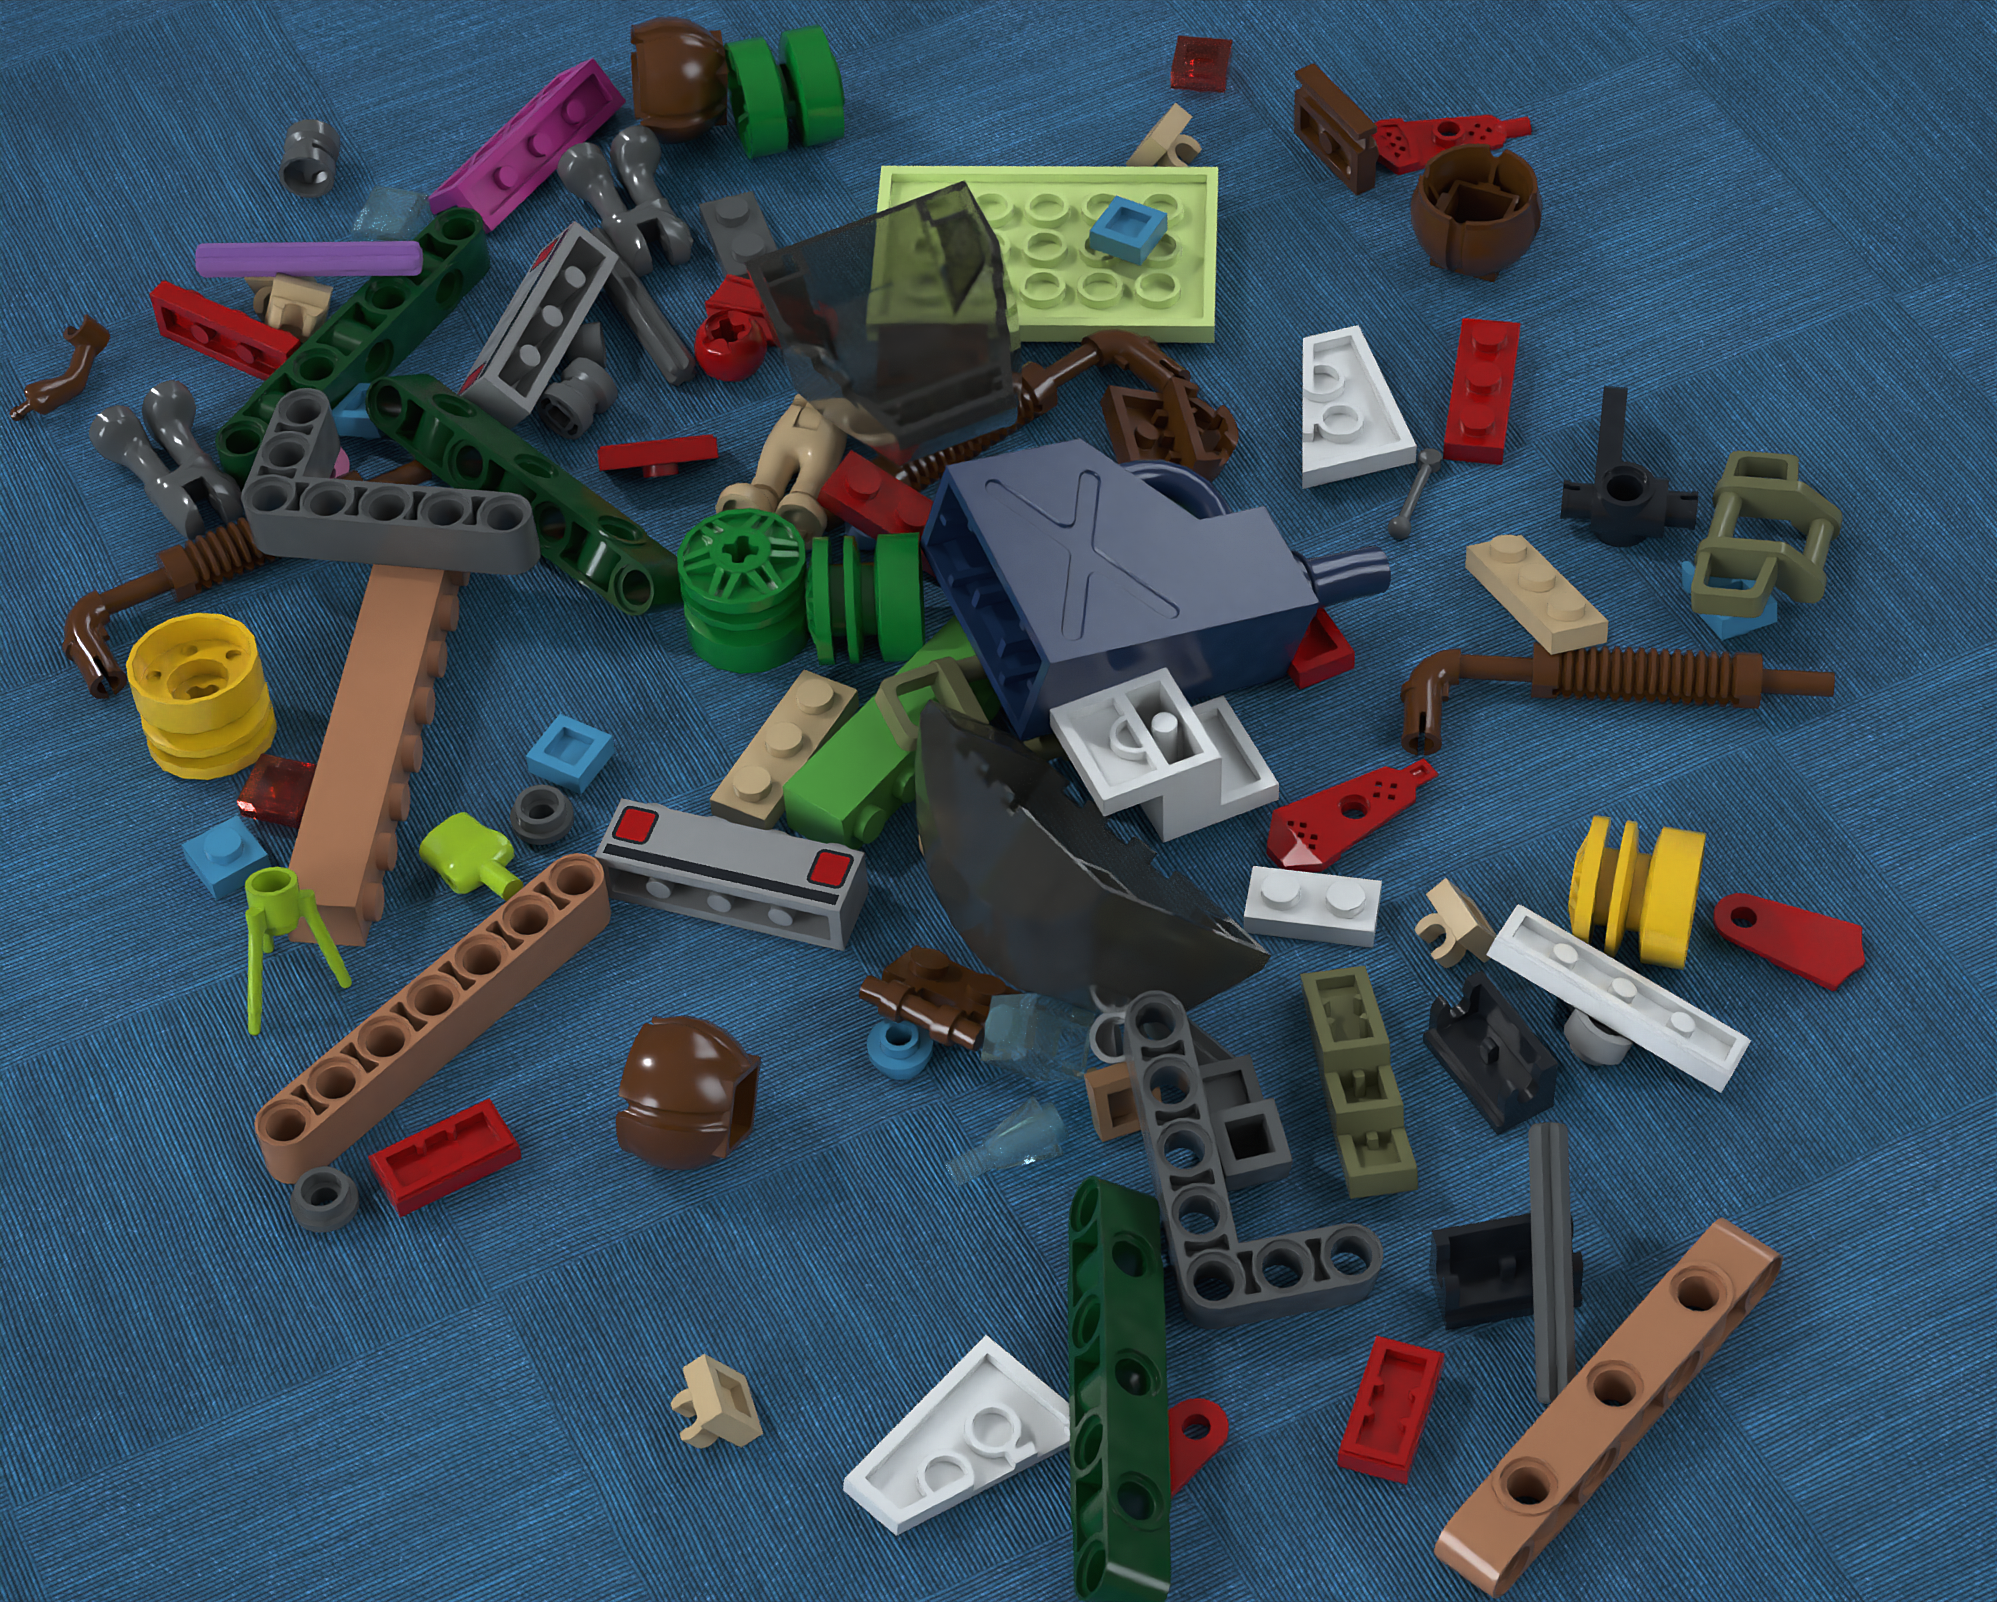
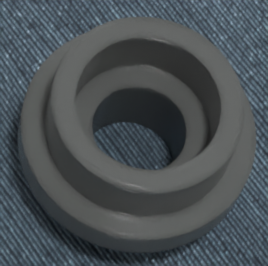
[510,785,574,845]
[290,1166,360,1233]

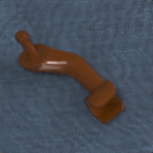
[10,314,111,421]

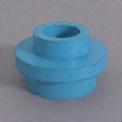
[867,1019,934,1080]

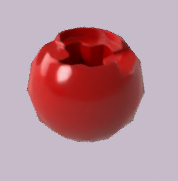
[694,309,767,382]

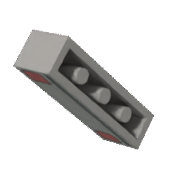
[456,221,619,430]
[594,798,869,951]

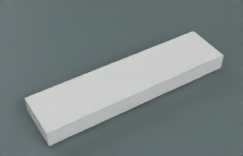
[1486,904,1751,1093]

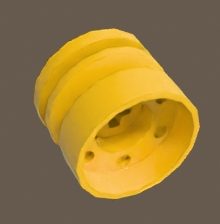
[126,613,277,780]
[1567,815,1707,970]

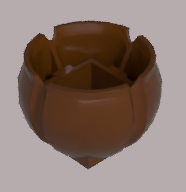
[630,16,728,145]
[1411,144,1543,283]
[616,1015,761,1171]

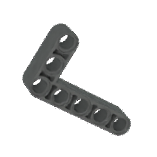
[241,388,541,575]
[1123,991,1383,1329]

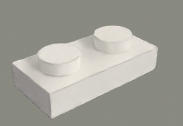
[1244,866,1382,948]

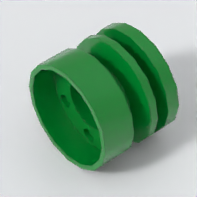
[677,508,811,674]
[805,532,926,665]

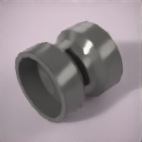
[279,119,341,198]
[536,358,618,440]

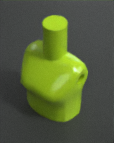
[419,812,524,901]

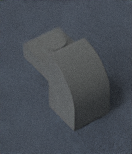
[1198,1054,1293,1192]

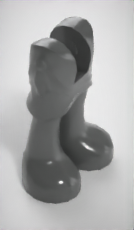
[558,125,694,278]
[89,380,243,541]

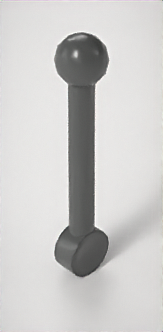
[1388,448,1442,539]

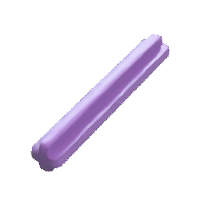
[195,241,423,277]

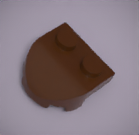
[1100,376,1239,483]

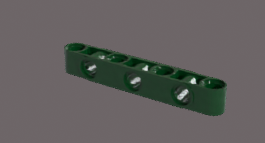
[215,207,491,492]
[365,373,684,616]
[1067,1176,1171,1602]

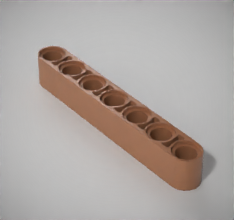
[254,853,611,1184]

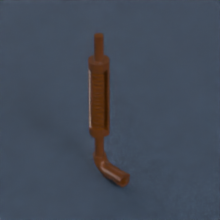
[823,329,1191,532]
[62,460,432,699]
[1400,642,1835,755]

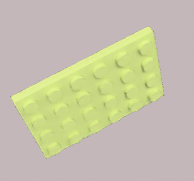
[866,166,1218,343]

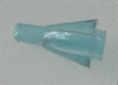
[944,1095,1070,1188]

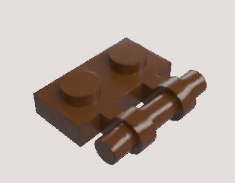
[859,945,1029,1052]

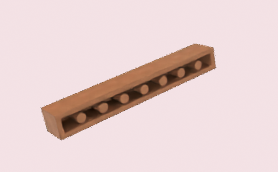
[288,564,470,947]

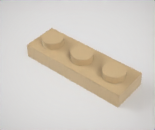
[1465,535,1609,655]
[710,669,859,830]

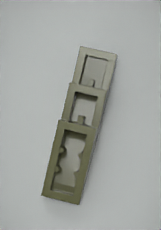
[1300,966,1418,1199]

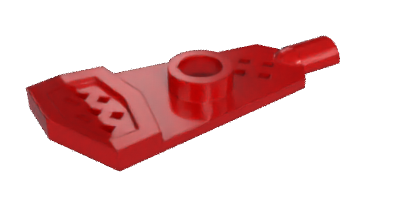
[1371,114,1532,176]
[1266,758,1439,873]

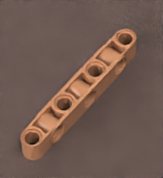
[1434,1217,1783,1599]

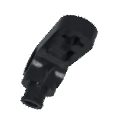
[1560,385,1699,548]

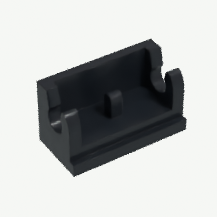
[1423,970,1558,1135]
[1429,1213,1583,1330]

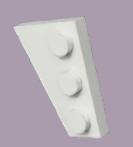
[1302,325,1417,489]
[843,1335,1070,1536]

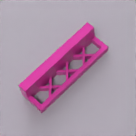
[424,58,626,234]

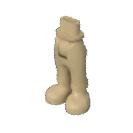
[715,382,852,550]

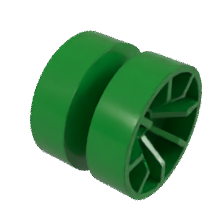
[724,24,845,159]

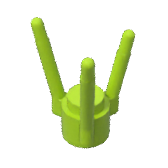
[245,867,352,1036]

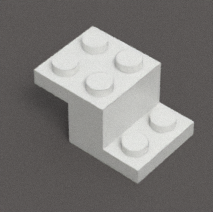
[1050,667,1279,843]

